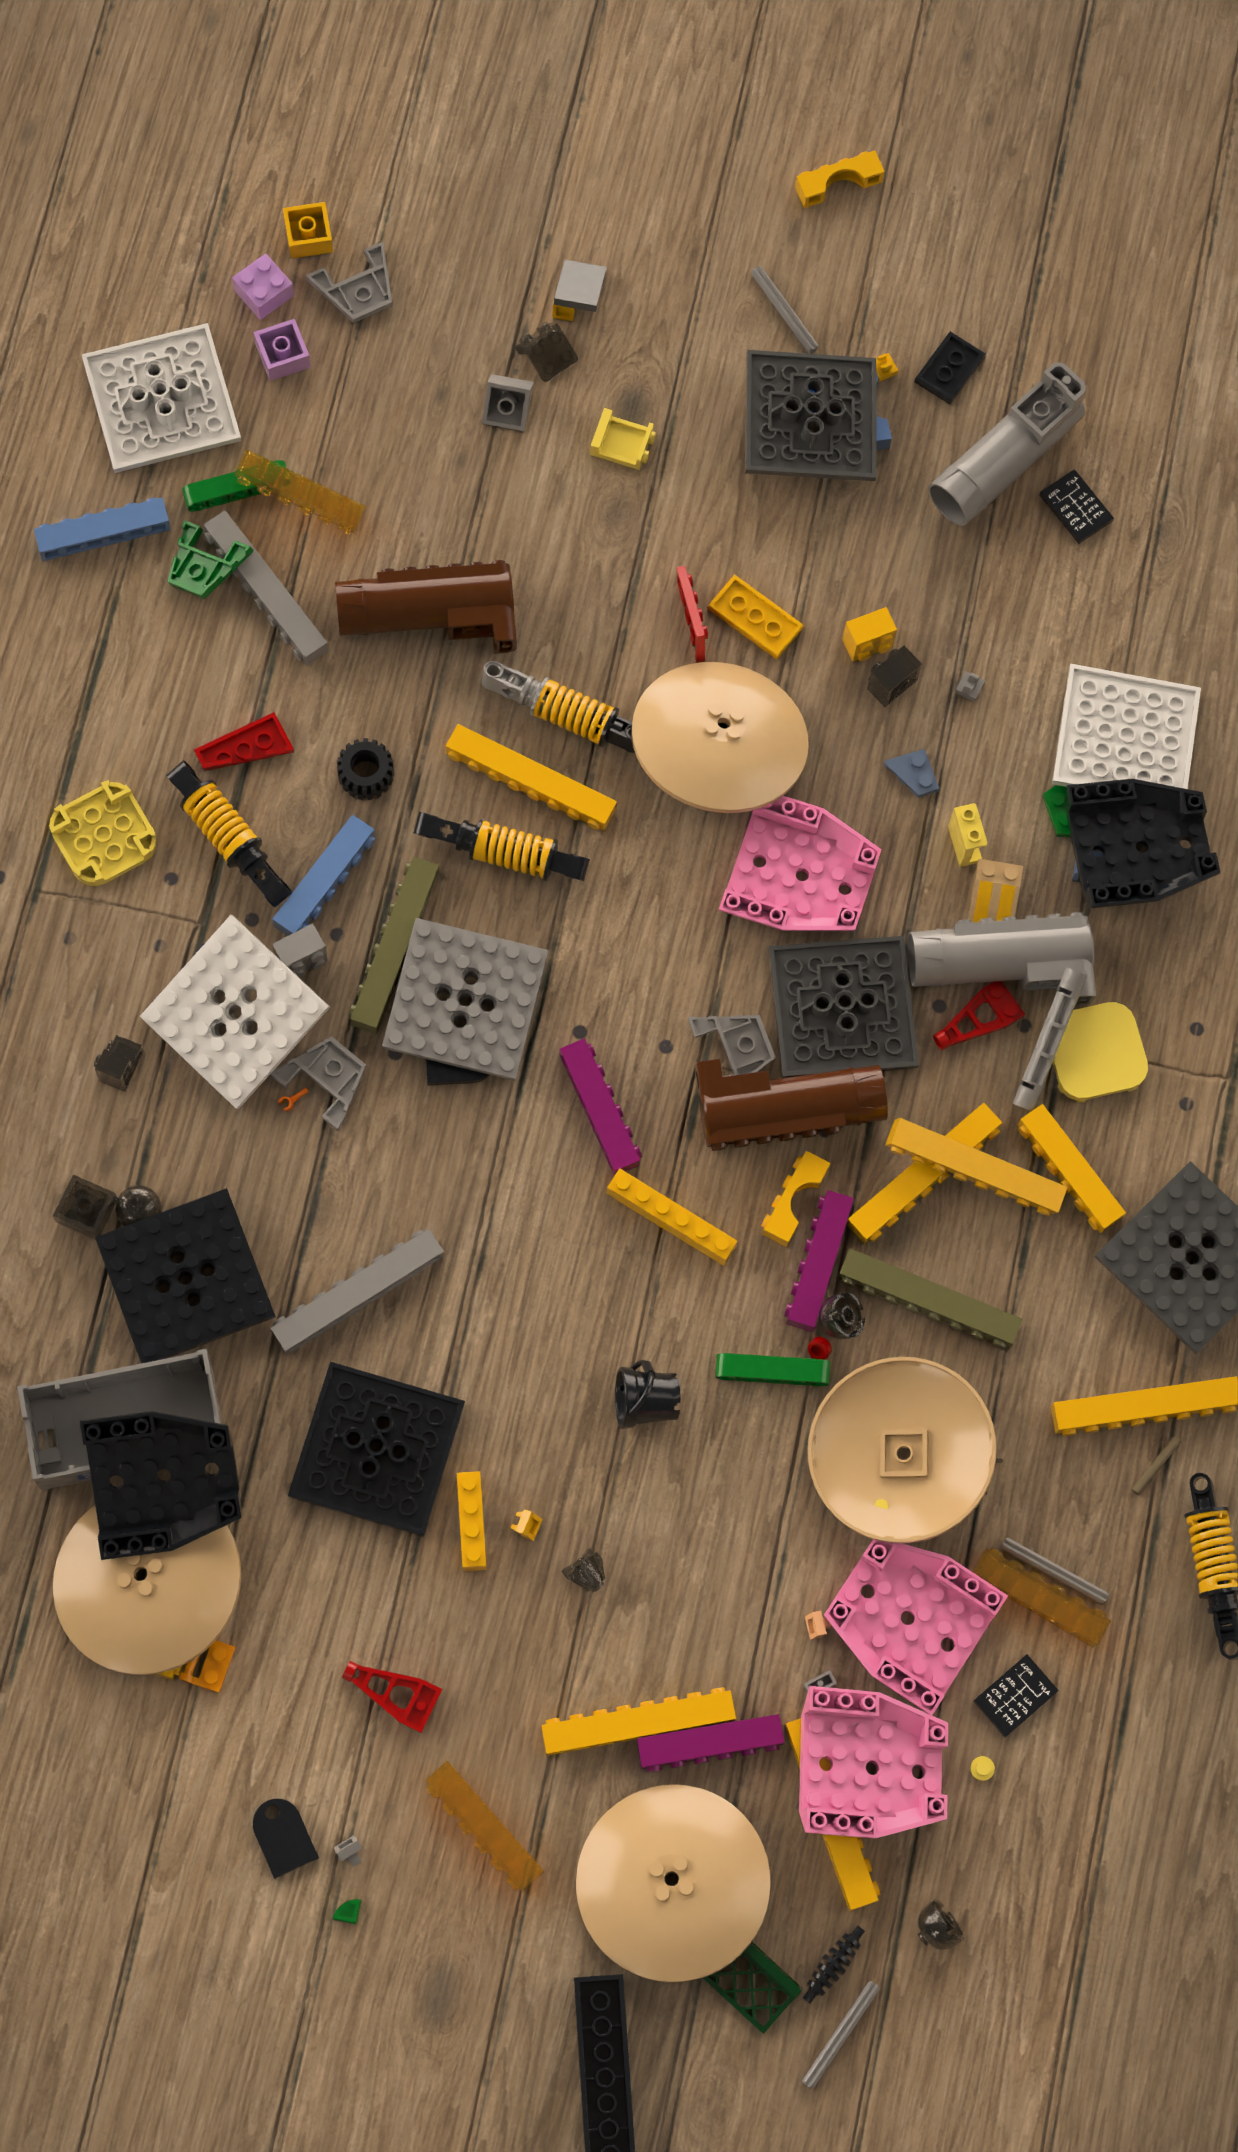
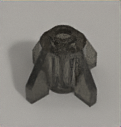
[561,1548,605,1592]

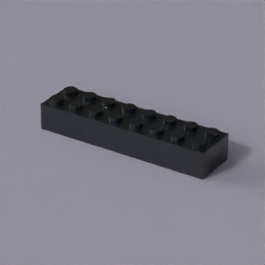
[574,1974,635,2152]

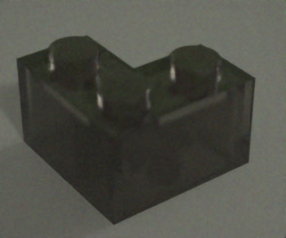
[94,1035,144,1092]

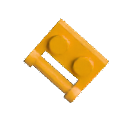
[179,1640,236,1694]

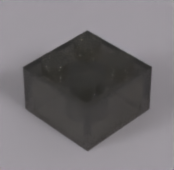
[867,645,922,707]
[53,1175,118,1240]

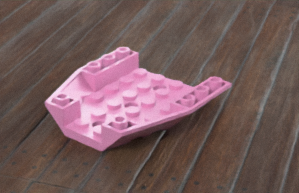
[719,796,882,931]
[824,1539,1008,1715]
[799,1686,948,1839]

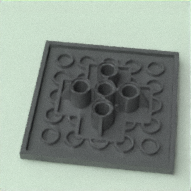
[745,350,876,481]
[768,936,919,1078]
[1095,1161,1238,1355]

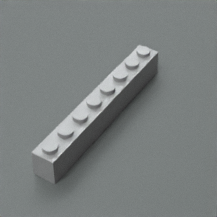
[203,511,328,665]
[271,1229,444,1356]

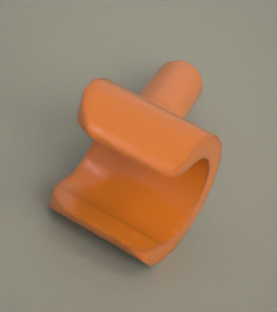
[278,1087,309,1112]

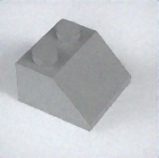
[482,374,534,431]

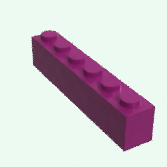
[559,1038,642,1176]
[784,1190,854,1332]
[636,1714,785,1772]

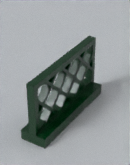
[703,1942,803,2034]

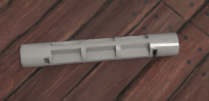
[1013,967,1087,1111]

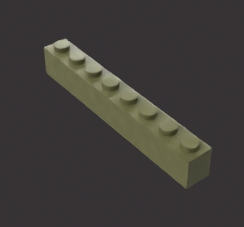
[348,856,439,1034]
[838,1248,1023,1349]

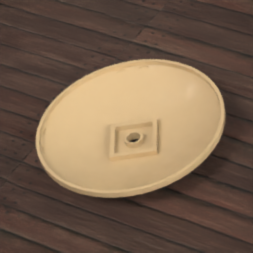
[631,662,809,813]
[808,1357,997,1544]
[53,1505,241,1675]
[576,1785,771,1983]

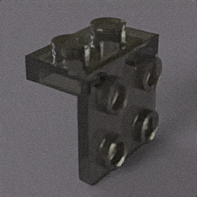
[515,322,578,382]

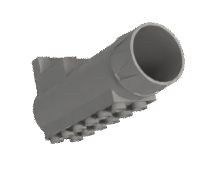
[928,363,1086,526]
[907,912,1097,1005]

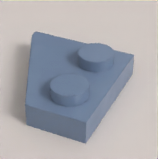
[884,749,940,798]

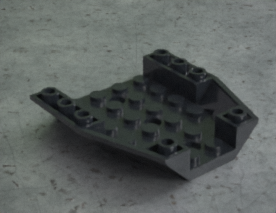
[1067,779,1221,908]
[80,1411,242,1560]

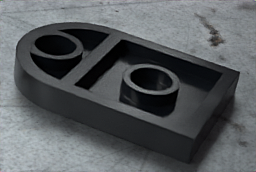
[426,1059,489,1086]
[253,1798,319,1879]

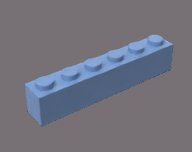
[34,497,171,562]
[272,814,376,936]

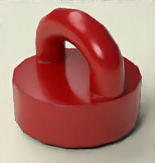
[808,1337,832,1360]

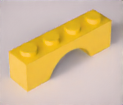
[795,150,885,208]
[761,1151,831,1247]
[457,1471,487,1571]

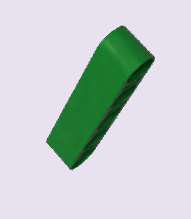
[182,460,291,512]
[715,1353,831,1386]

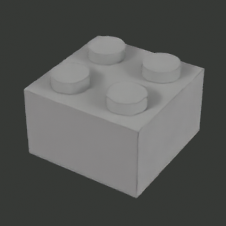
[272,923,328,978]

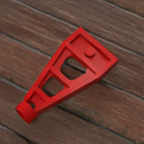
[933,981,1025,1051]
[342,1661,443,1733]

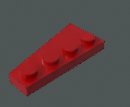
[677,566,708,663]
[194,712,294,771]

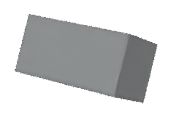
[803,1670,837,1693]

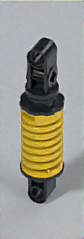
[166,760,292,907]
[413,812,590,881]
[1184,1473,1238,1661]

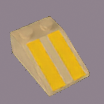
[968,859,1023,923]

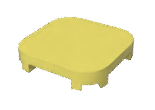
[49,780,157,886]
[1053,1002,1148,1103]

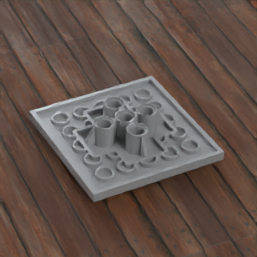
[382,918,548,1081]

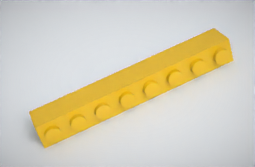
[445,724,617,831]
[846,1103,1002,1244]
[885,1118,1068,1216]
[1051,1376,1238,1436]
[541,1687,736,1756]
[784,1718,880,1911]

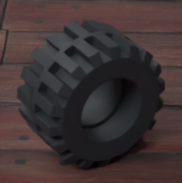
[337,738,394,800]

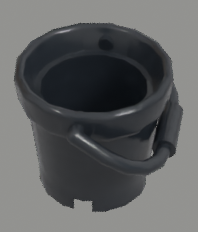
[615,1360,681,1429]

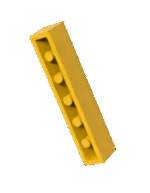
[1018,1104,1126,1234]
[607,1168,738,1266]

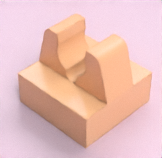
[805,1611,832,1640]

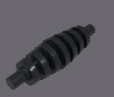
[803,1925,865,2004]

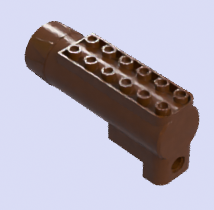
[335,560,517,654]
[695,1059,888,1151]

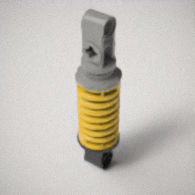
[481,661,635,753]

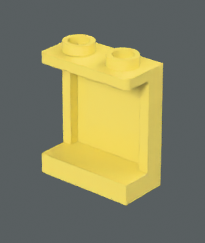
[590,408,656,470]
[948,803,987,867]

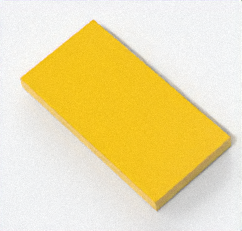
[707,574,804,660]

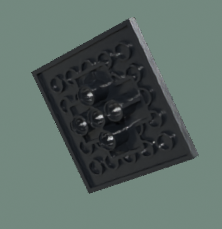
[95,1188,276,1364]
[288,1361,465,1537]

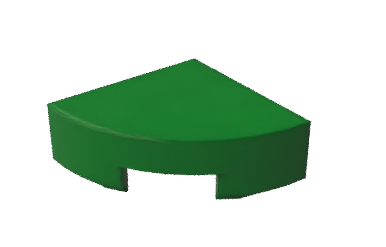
[332,1899,362,1924]

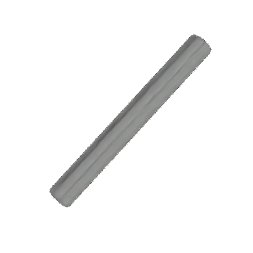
[752,266,818,354]
[1001,1538,1109,1605]
[802,1981,880,2089]

